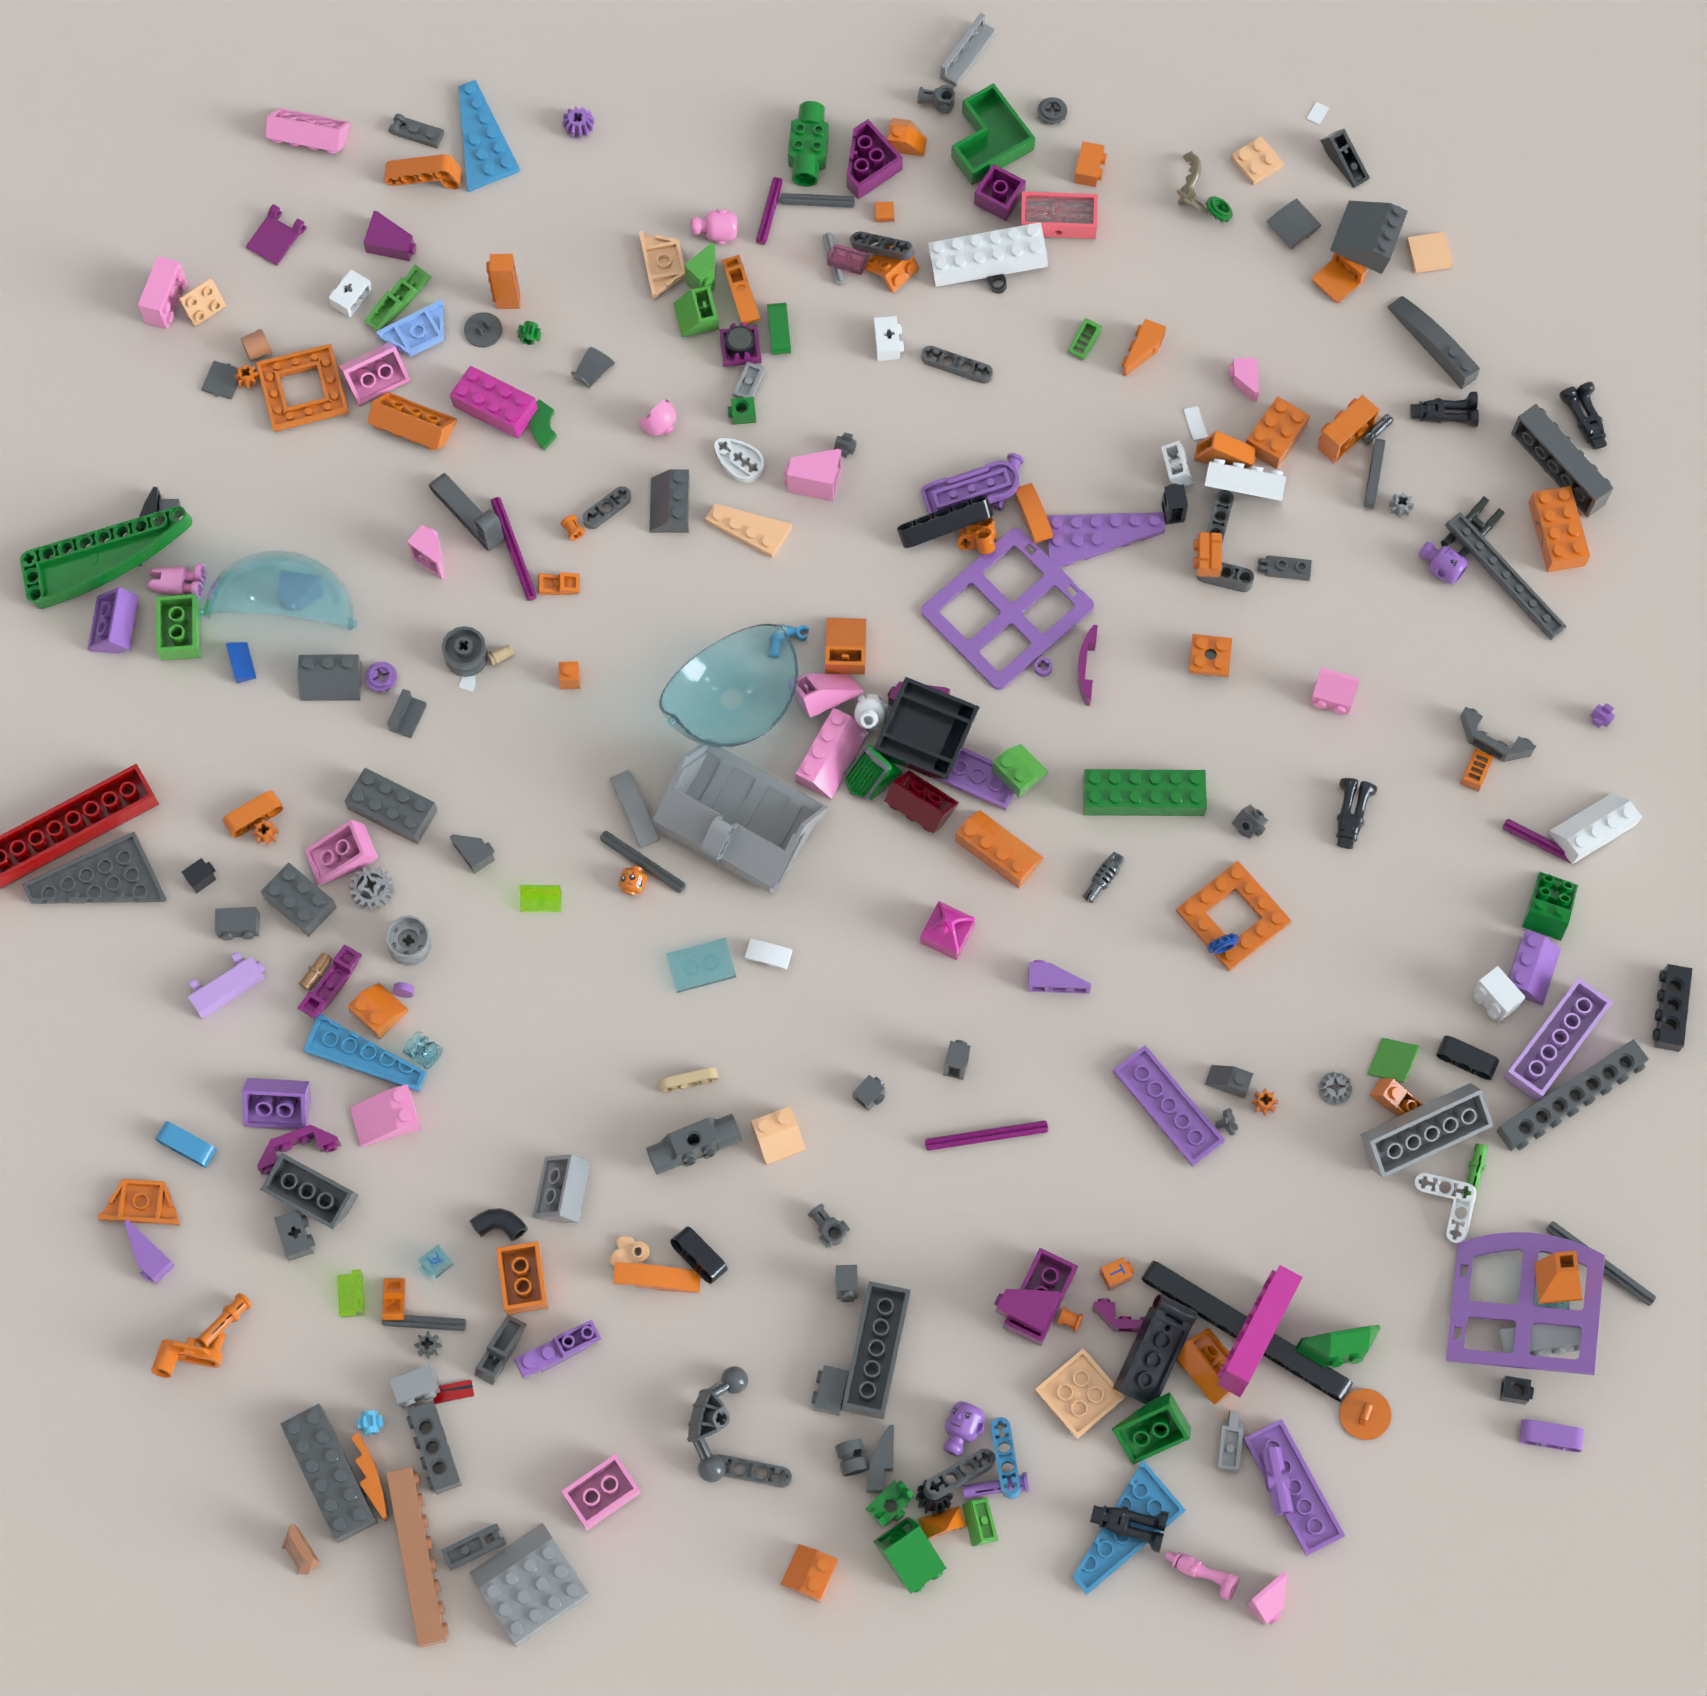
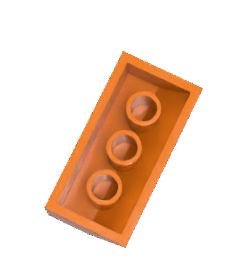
[367,392,457,450]
[955,810,1044,888]

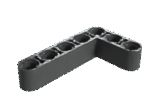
[429,473,504,551]
[1197,490,1254,592]

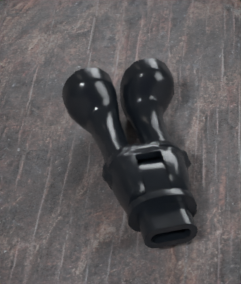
[1559,382,1607,450]
[1410,391,1479,427]
[1336,778,1378,849]
[1090,1505,1169,1553]

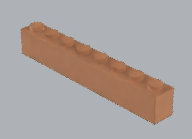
[386,1467,449,1648]

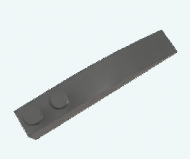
[1387,296,1480,389]

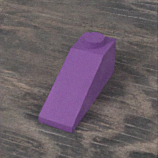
[1028,960,1091,994]
[124,1219,175,1284]

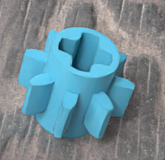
[357,1410,384,1435]

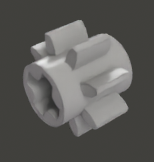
[1388,492,1414,518]

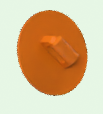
[1339,1388,1391,1440]

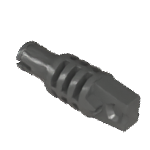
[1082,852,1124,903]

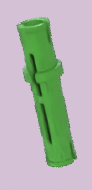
[1464,1143,1488,1198]

